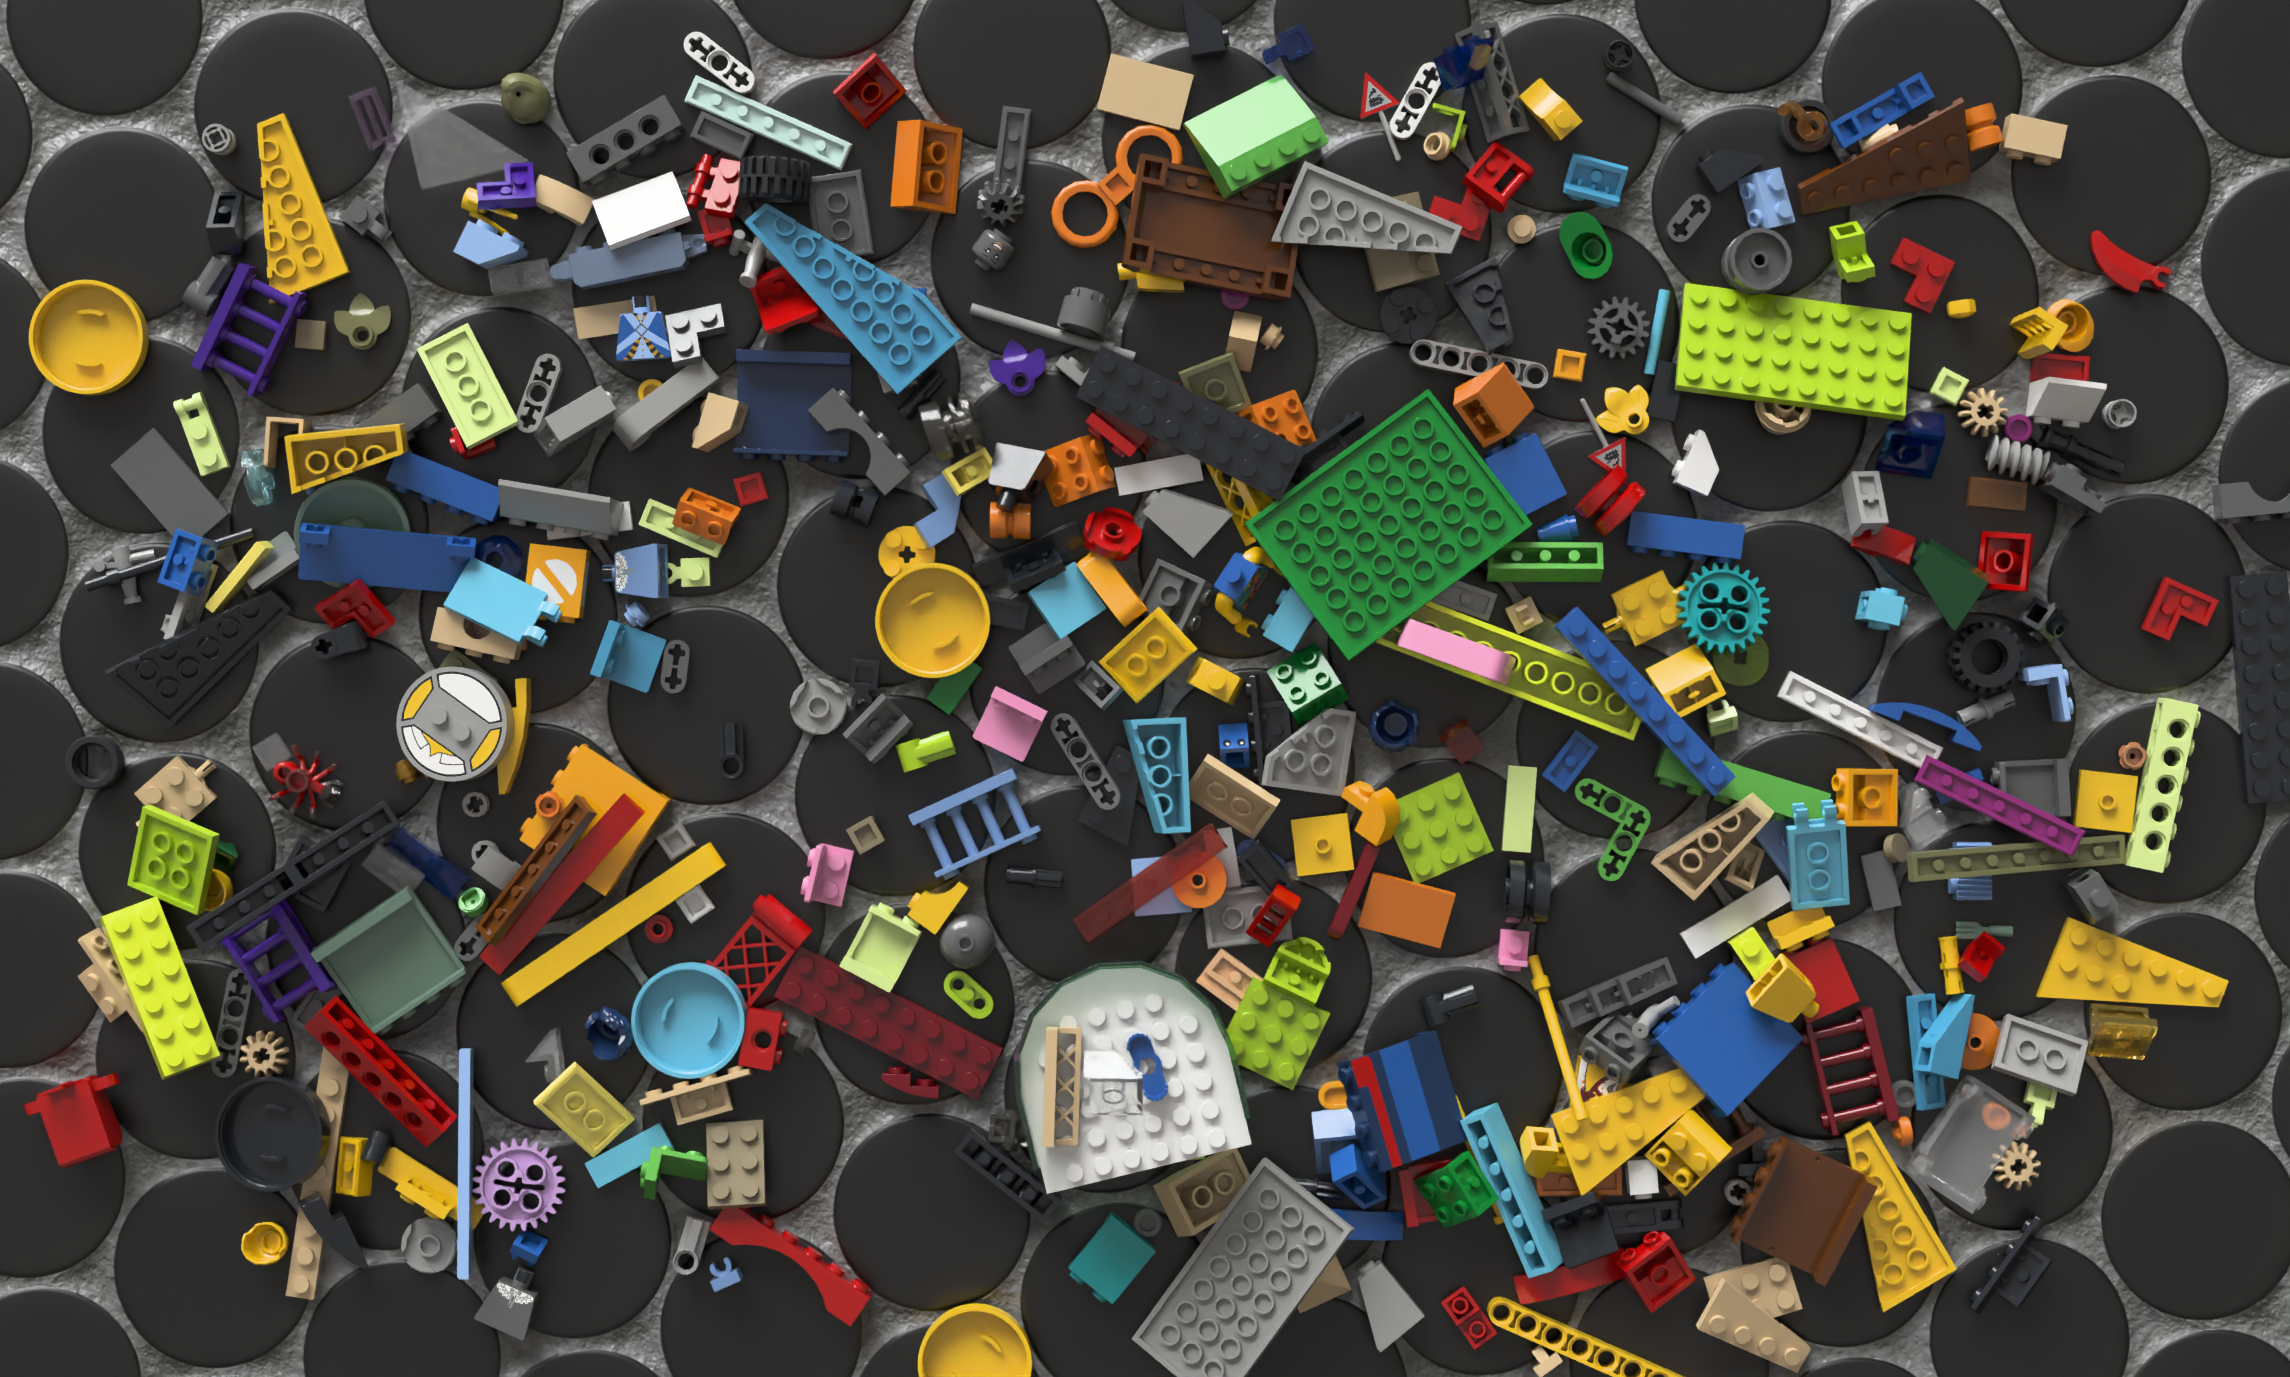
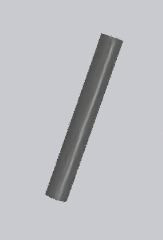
[1605,72,1684,126]

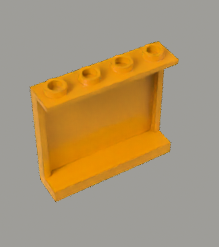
[519,744,671,896]

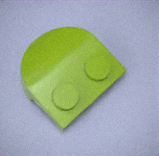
[1262,937,1331,1008]

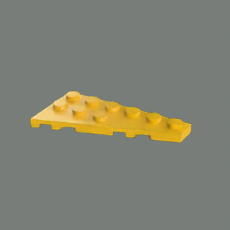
[257,113,350,305]
[2036,917,2229,1007]
[1551,1067,1705,1196]
[1844,1121,1957,1312]

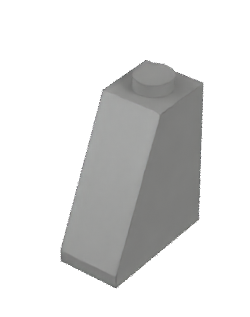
[533,385,616,458]
[1143,489,1234,558]
[1358,1259,1424,1353]

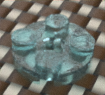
[241,448,275,507]

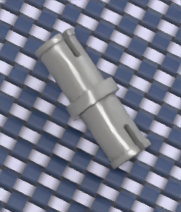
[1956,689,2016,728]

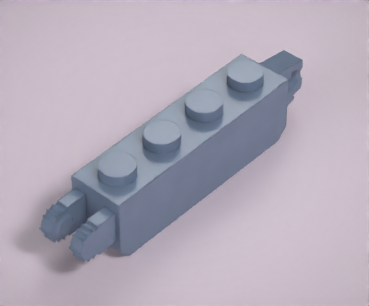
[549,229,708,290]

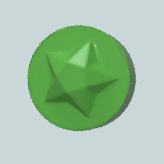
[458,887,489,917]

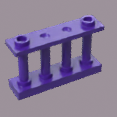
[191,263,308,396]
[221,900,338,1024]

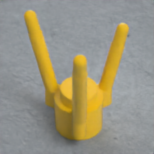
[461,187,518,235]

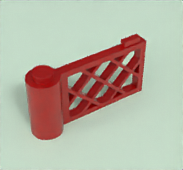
[705,894,813,1010]

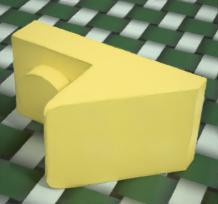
[942,447,992,496]

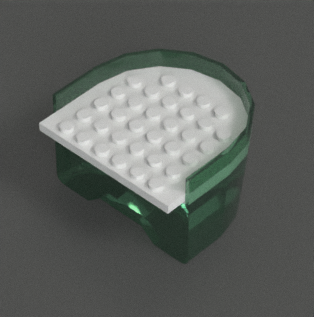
[1014,961,1252,1194]

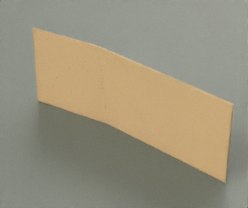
[573,296,657,339]

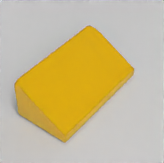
[335,1136,373,1197]

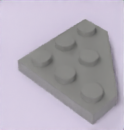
[1261,708,1356,796]

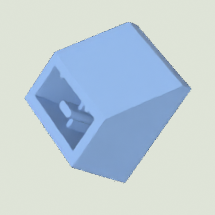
[453,219,529,270]

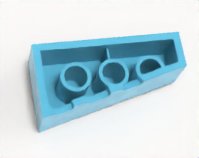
[1122,717,1191,834]

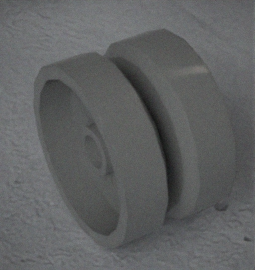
[1721,228,1792,295]

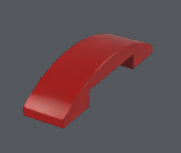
[1512,1247,1624,1305]

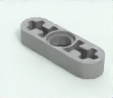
[516,354,563,434]

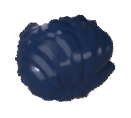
[1368,699,1420,753]
[585,1006,634,1061]

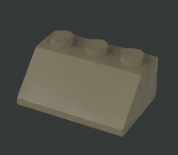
[1364,192,1440,292]

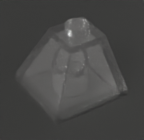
[1083,1049,1143,1115]

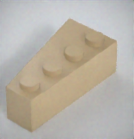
[1651,792,1774,901]

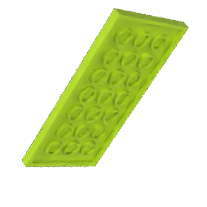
[1675,283,1912,421]

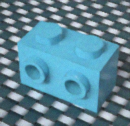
[1855,587,1907,631]

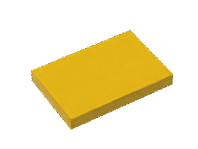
[1099,607,1197,704]

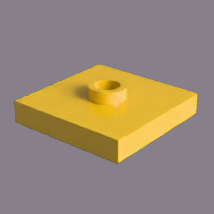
[2073,770,2138,833]
[1291,813,1354,876]

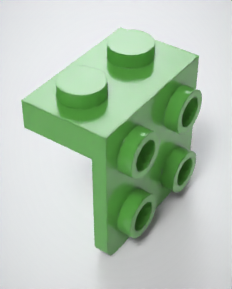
[640,1146,708,1200]

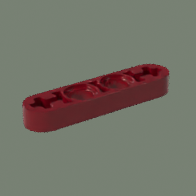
[1326,840,1382,941]

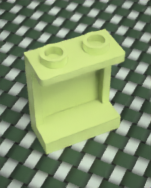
[840,902,923,993]

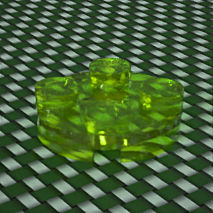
[1710,629,1769,686]

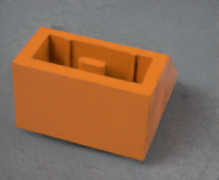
[1453,363,1534,448]

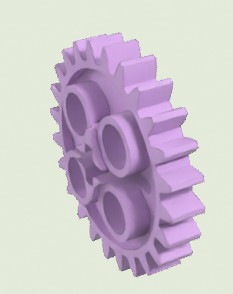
[472,1138,566,1231]

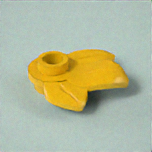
[1596,385,1650,435]

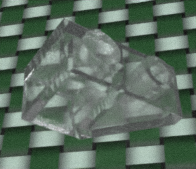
[1899,782,1949,850]

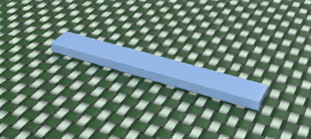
[457,1048,474,1279]

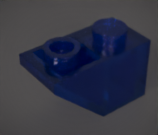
[1434,35,1494,92]

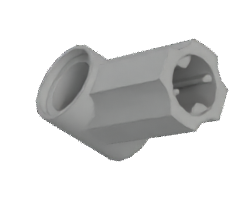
[673,1216,712,1275]

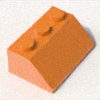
[890,120,963,214]

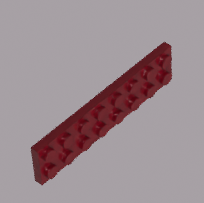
[774,945,1003,1099]

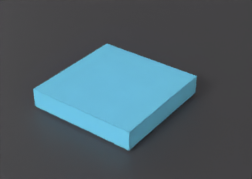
[1027,561,1106,640]

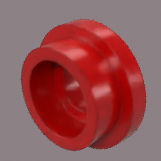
[644,914,673,943]

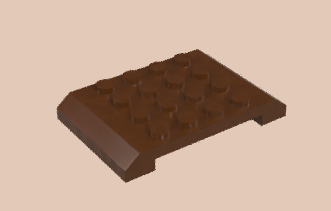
[1121,153,1299,300]

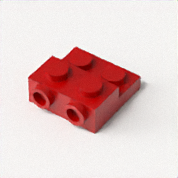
[1616,1230,1697,1314]

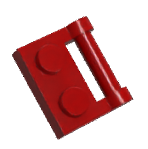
[1462,140,1535,213]

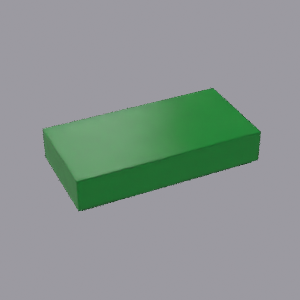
[926,662,983,715]

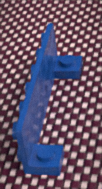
[298,523,476,592]

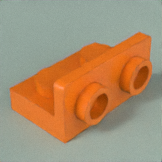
[672,487,742,545]

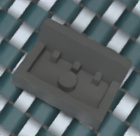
[843,693,913,764]

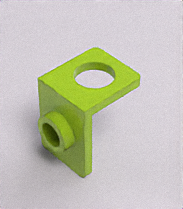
[1431,103,1467,152]

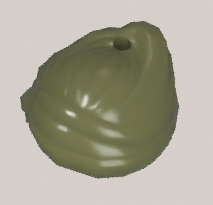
[501,73,552,124]

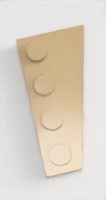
[1696,1277,1811,1373]

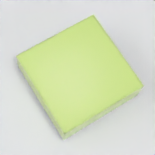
[1929,367,1969,406]

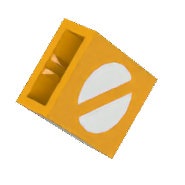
[526,543,591,623]

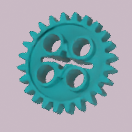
[1675,562,1770,655]

